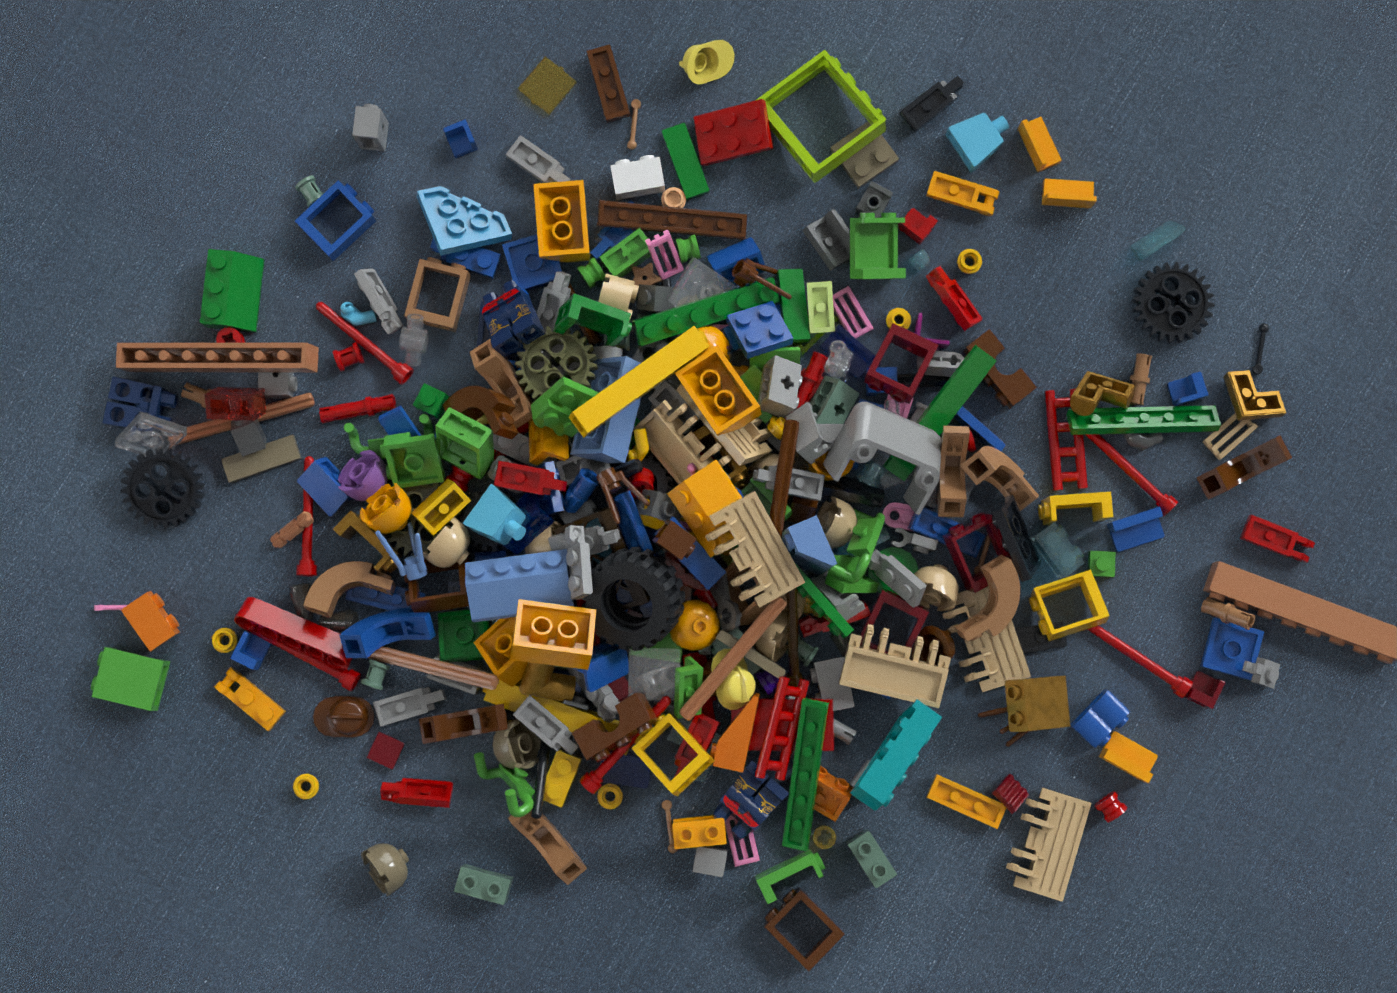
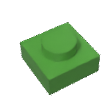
[1088,551,1116,578]

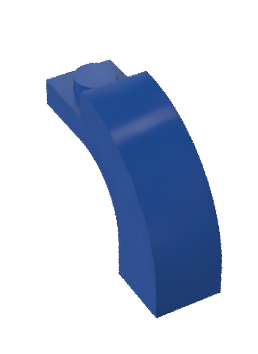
[339,608,436,658]

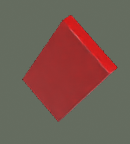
[731,699,834,751]

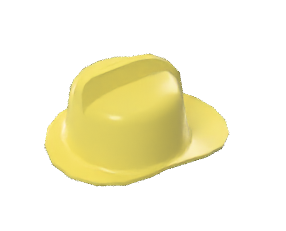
[679,40,735,85]
[711,648,755,710]

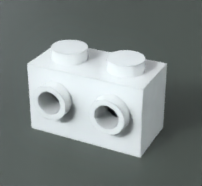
[610,155,665,200]

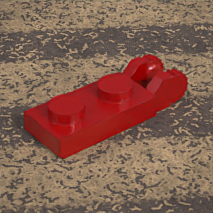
[1240,515,1315,563]

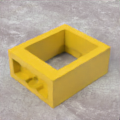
[1029,570,1110,641]
[631,713,715,797]

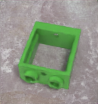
[435,407,494,480]

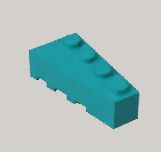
[850,699,942,811]

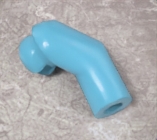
[340,302,377,326]

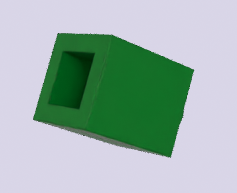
[413,383,450,420]

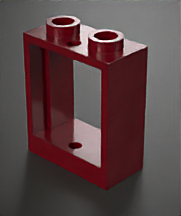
[864,323,938,404]
[943,512,1012,593]
[860,587,929,654]

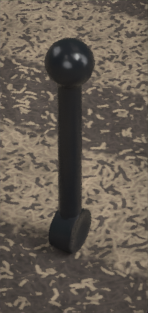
[1252,323,1269,375]

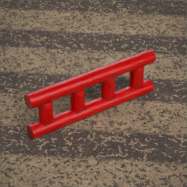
[1045,389,1088,491]
[755,676,810,781]

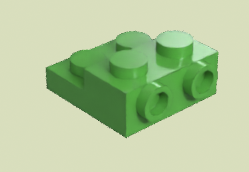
[530,376,599,437]
[380,432,445,488]

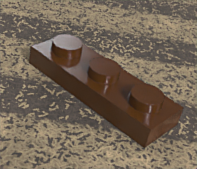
[586,44,630,123]

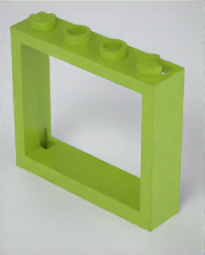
[756,50,887,183]

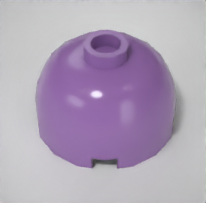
[338,450,388,501]

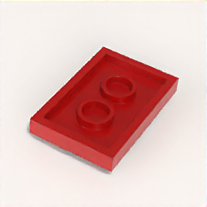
[694,99,773,166]

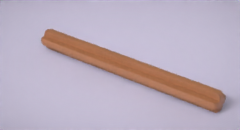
[168,393,315,446]
[679,597,787,721]
[368,646,499,690]

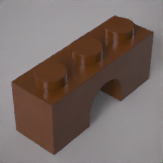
[963,329,1037,409]
[572,693,658,762]

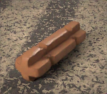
[270,511,314,548]

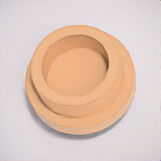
[661,187,686,208]

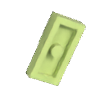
[806,281,835,333]

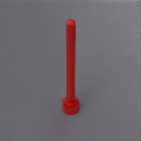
[316,302,414,385]
[1085,434,1178,516]
[296,456,317,576]
[1087,625,1193,698]
[251,632,361,691]
[579,696,671,794]

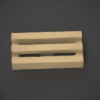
[1202,413,1258,460]

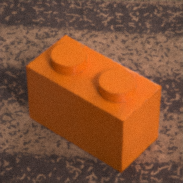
[121,591,180,652]

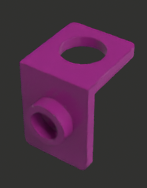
[915,313,950,351]

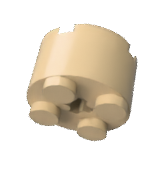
[598,274,639,322]

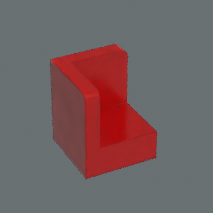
[898,208,938,245]

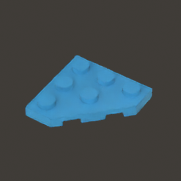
[417,186,512,256]

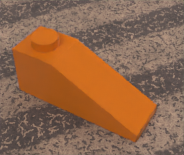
[710,693,760,773]

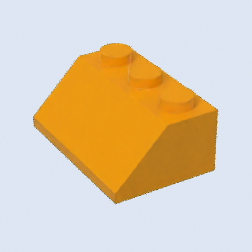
[534,180,590,262]
[675,345,762,436]
[667,460,742,558]
[510,599,596,670]
[473,617,528,687]

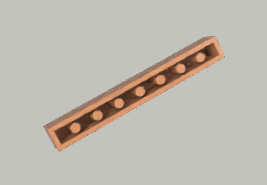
[116,343,319,373]
[1203,561,1397,664]

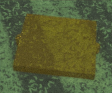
[518,56,577,115]

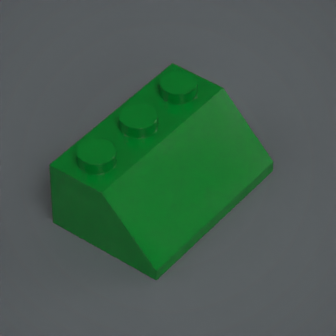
[200,249,265,333]

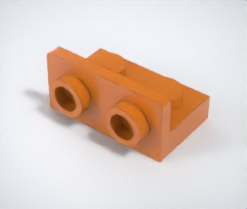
[814,766,853,822]

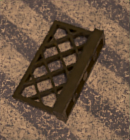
[554,506,650,610]

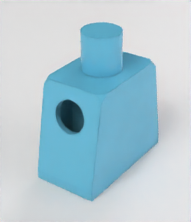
[945,113,1009,173]
[463,484,526,545]

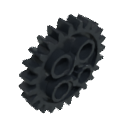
[1131,262,1215,344]
[120,447,205,529]

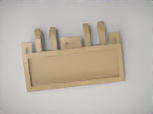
[676,384,772,466]
[634,400,731,484]
[705,490,805,608]
[942,586,1031,692]
[839,624,951,708]
[1006,788,1091,902]

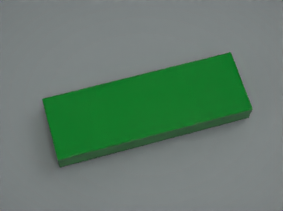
[662,122,710,201]
[777,269,810,343]

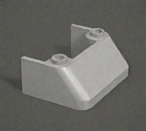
[823,402,941,515]

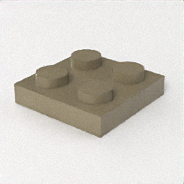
[830,122,899,189]

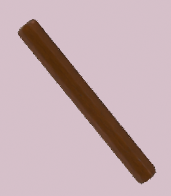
[769,419,799,539]

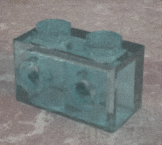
[1031,522,1085,579]

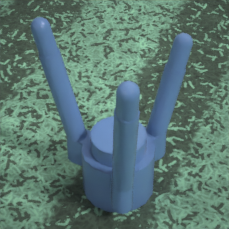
[375,522,428,580]

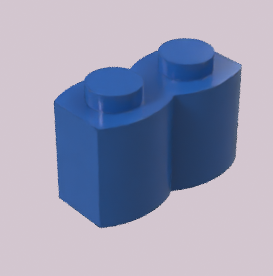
[1070,689,1130,748]

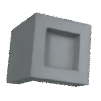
[693,846,728,877]

